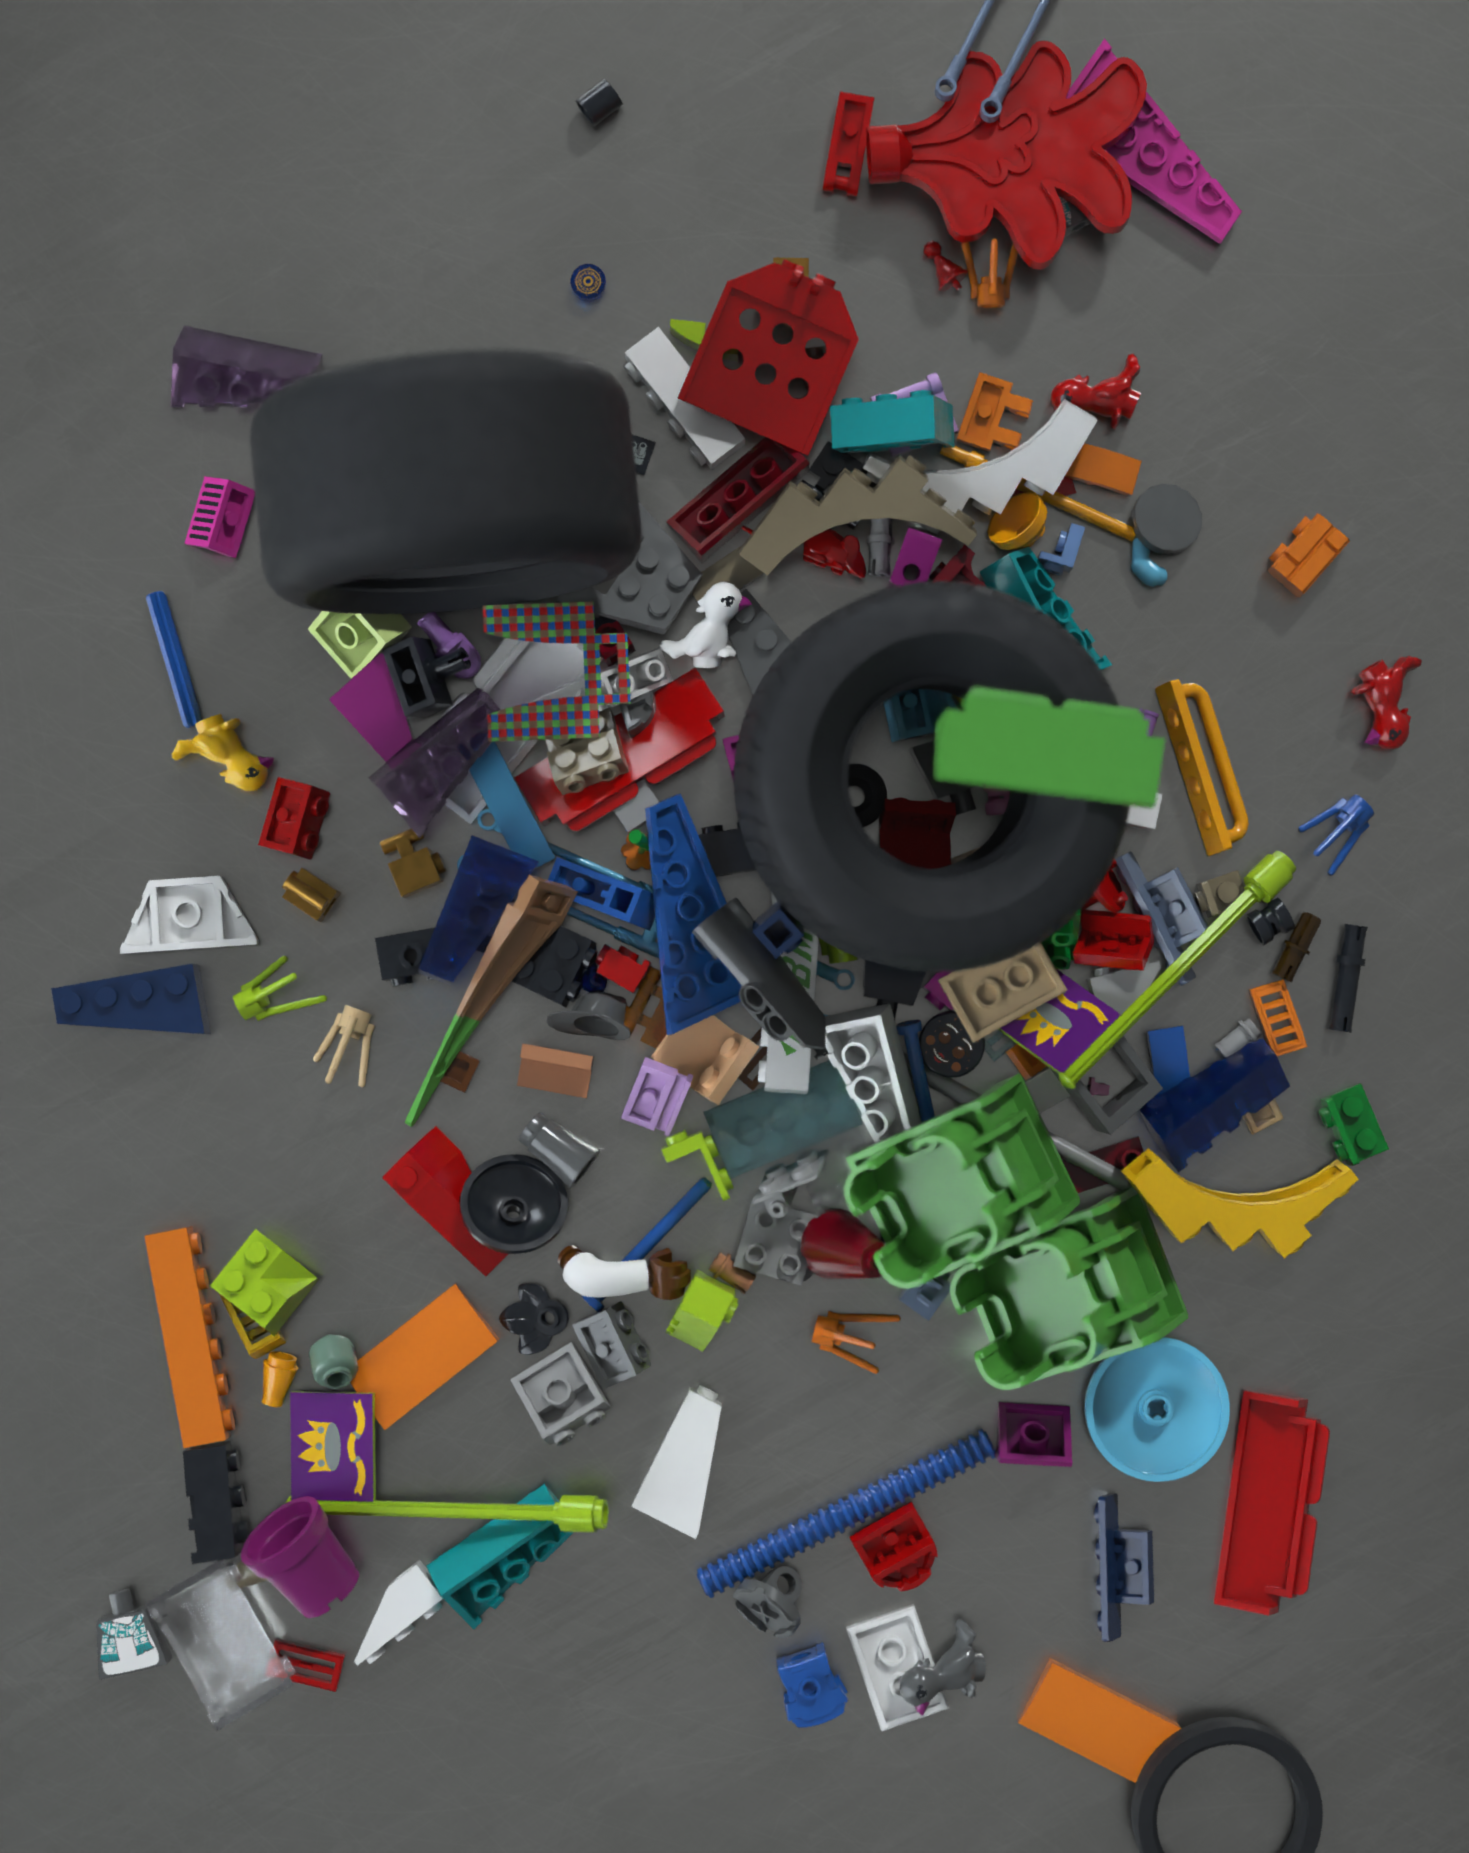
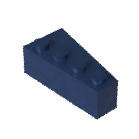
[51,963,211,1034]

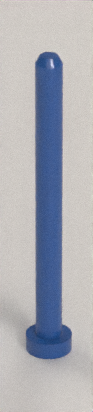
[896,1020,935,1122]
[581,1177,712,1312]

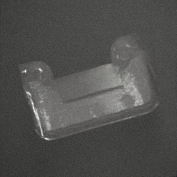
[145,1560,296,1731]

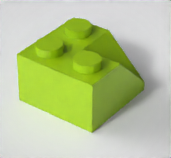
[210,1229,319,1336]

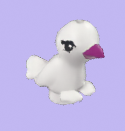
[659,582,752,668]

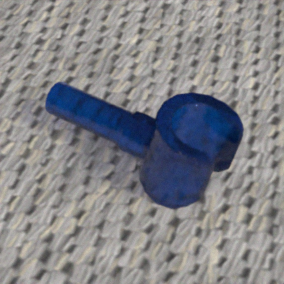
[579,946,607,993]

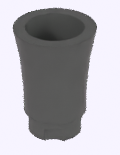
[518,1113,600,1189]

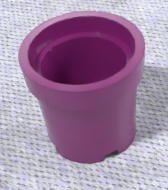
[241,1496,359,1618]

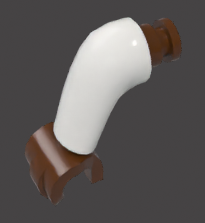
[557,1245,691,1300]

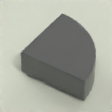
[619,691,656,737]

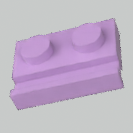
[621,1057,694,1137]

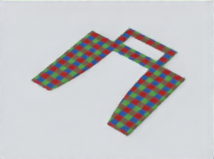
[483,601,631,742]

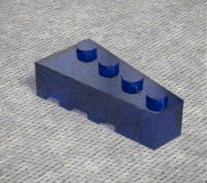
[418,835,539,986]
[1139,1038,1290,1173]

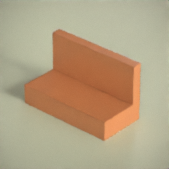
[517,1044,595,1098]

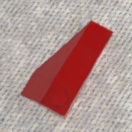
[382,1126,508,1277]

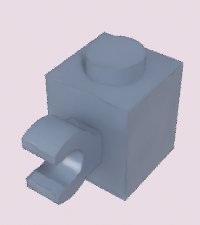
[898,1273,951,1321]

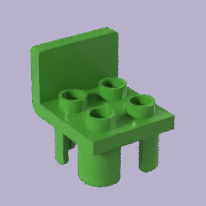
[844,1073,1080,1289]
[950,1186,1188,1390]

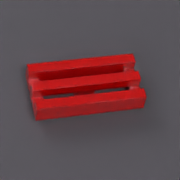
[266,1638,346,1692]

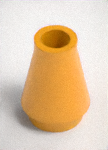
[261,1351,298,1407]

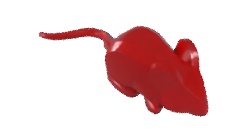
[741,526,866,579]

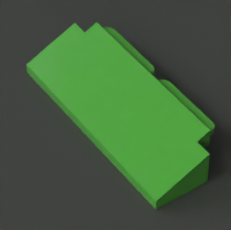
[934,687,1165,809]

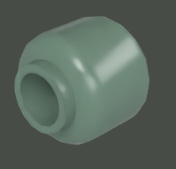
[309,1334,359,1389]

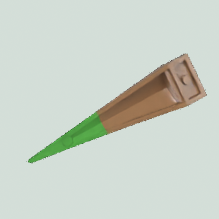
[404,875,578,1127]

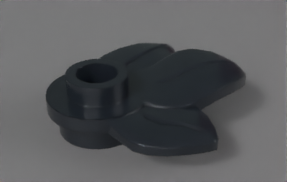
[499,1283,569,1355]

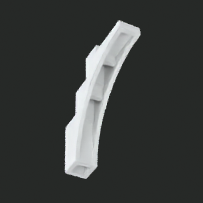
[862,399,1098,534]

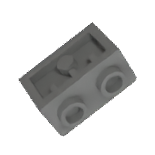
[572,1301,651,1390]

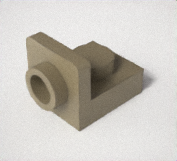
[1194,870,1245,918]

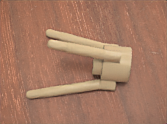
[313,1005,375,1088]

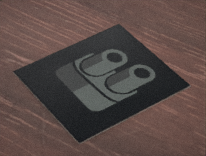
[632,434,656,475]

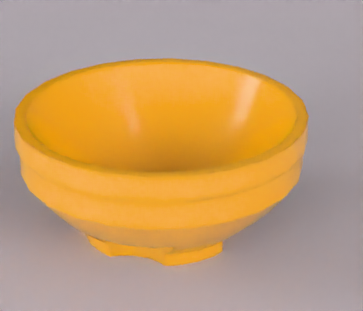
[987,492,1047,550]

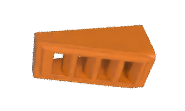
[1249,979,1308,1057]

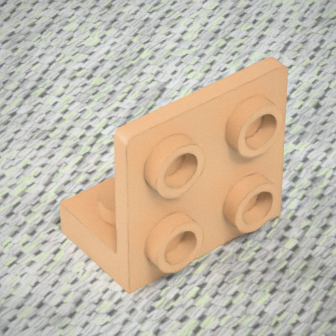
[652,1015,759,1105]

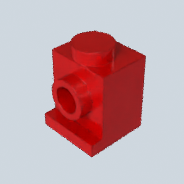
[595,944,652,994]

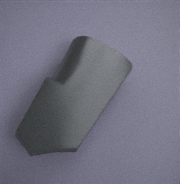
[692,897,826,1050]

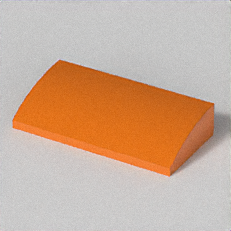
[350,1283,499,1430]
[1018,1658,1181,1783]

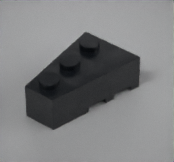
[183,1441,250,1564]

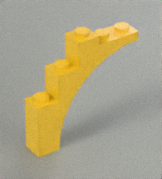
[1121,1148,1359,1259]

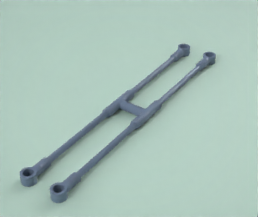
[934,0,1050,123]

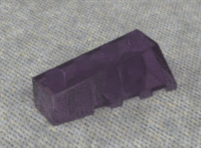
[171,326,323,407]
[368,688,500,838]

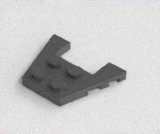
[556,502,703,635]

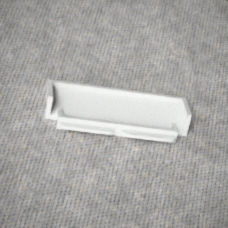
[417,638,603,825]

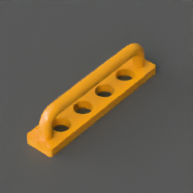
[1155,679,1249,856]

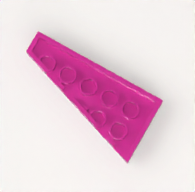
[1067,38,1242,244]

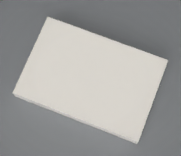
[846,1604,949,1731]

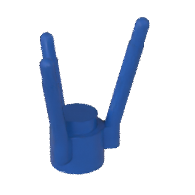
[1299,794,1375,875]

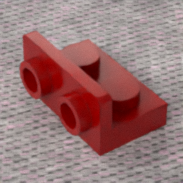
[258,777,330,860]

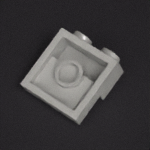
[510,1342,611,1446]

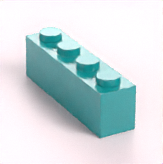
[979,546,1112,671]
[426,1484,574,1630]

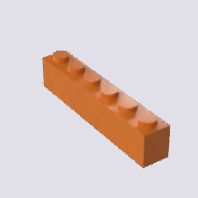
[144,1226,235,1448]

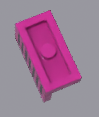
[184,476,255,558]

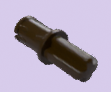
[1271,912,1321,983]

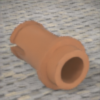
[708,1252,756,1294]

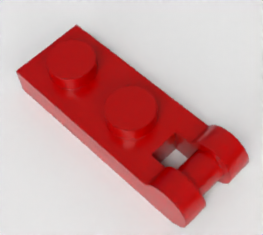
[822,91,875,197]

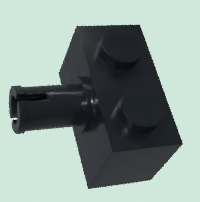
[382,636,471,718]
[375,926,455,987]

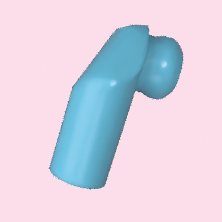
[1131,538,1168,587]

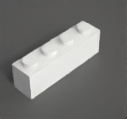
[624,327,745,470]

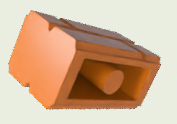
[1267,513,1350,598]

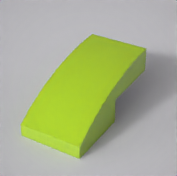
[670,319,739,362]

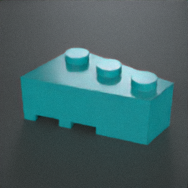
[830,390,955,453]

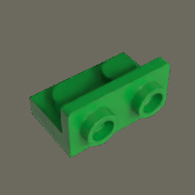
[1318,1083,1389,1166]

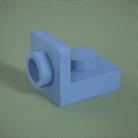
[1037,523,1085,575]

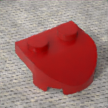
[849,1501,938,1591]

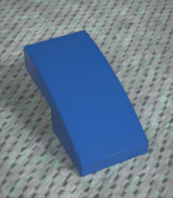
[1146,1026,1192,1102]

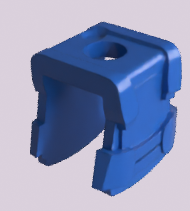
[776,1642,848,1728]

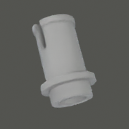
[1215,1018,1262,1062]

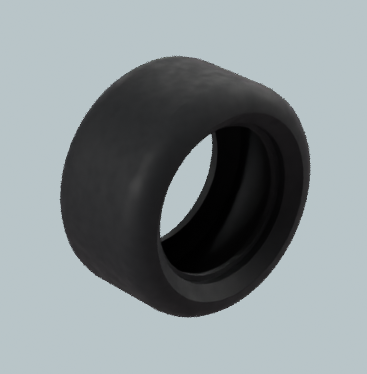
[250,350,642,614]

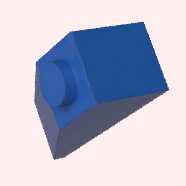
[548,857,655,931]

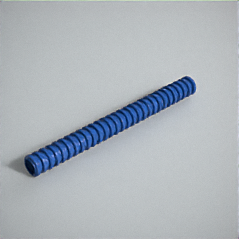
[697,1428,996,1598]

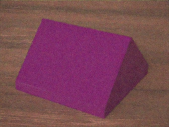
[996,1402,1072,1467]

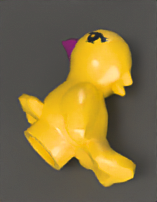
[172,714,274,791]

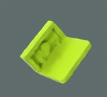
[661,1130,734,1201]

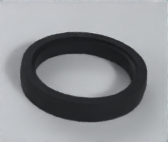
[1131,1717,1323,1853]

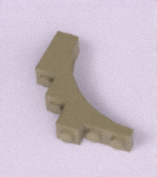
[739,454,977,576]

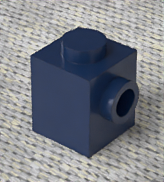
[752,901,804,958]

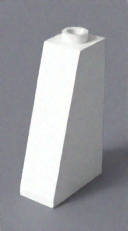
[631,1385,722,1539]

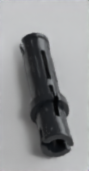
[1329,924,1368,1033]

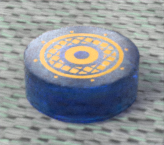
[571,264,606,301]

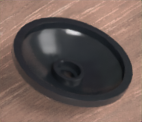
[460,1155,568,1254]

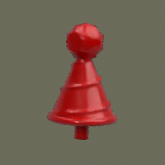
[923,240,969,292]

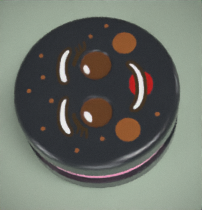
[919,1010,985,1078]

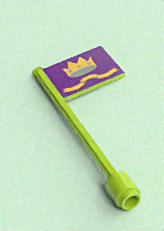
[998,851,1296,1089]
[286,1391,609,1533]

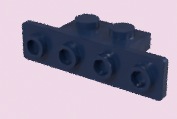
[1094,1493,1154,1642]

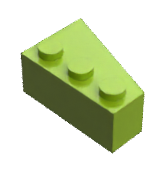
[665,1269,738,1352]

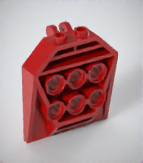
[677,259,859,456]

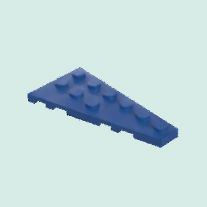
[645,794,742,1035]

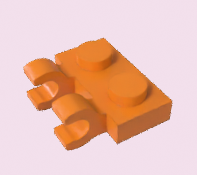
[956,372,1033,452]

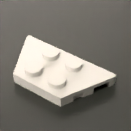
[120,876,259,954]

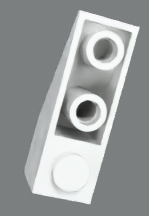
[354,1559,443,1666]

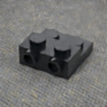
[512,925,598,1007]

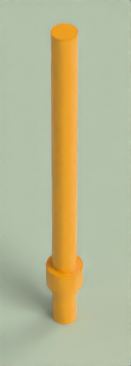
[939,445,1136,542]

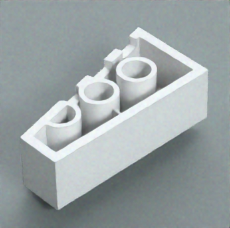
[825,1003,922,1143]

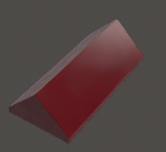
[666,437,810,563]

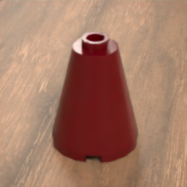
[801,1208,885,1279]

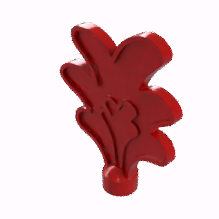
[866,40,1147,270]

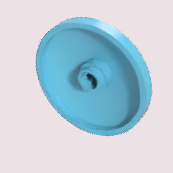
[1085,1337,1230,1482]

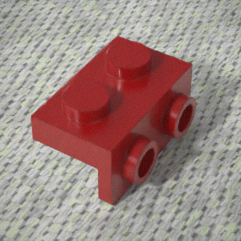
[1073,909,1154,971]

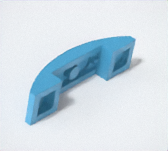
[459,734,556,875]

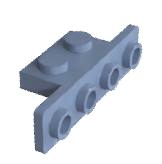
[1116,851,1209,986]

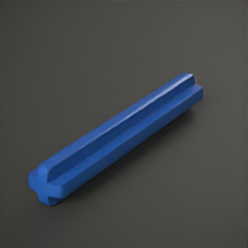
[146,591,203,728]

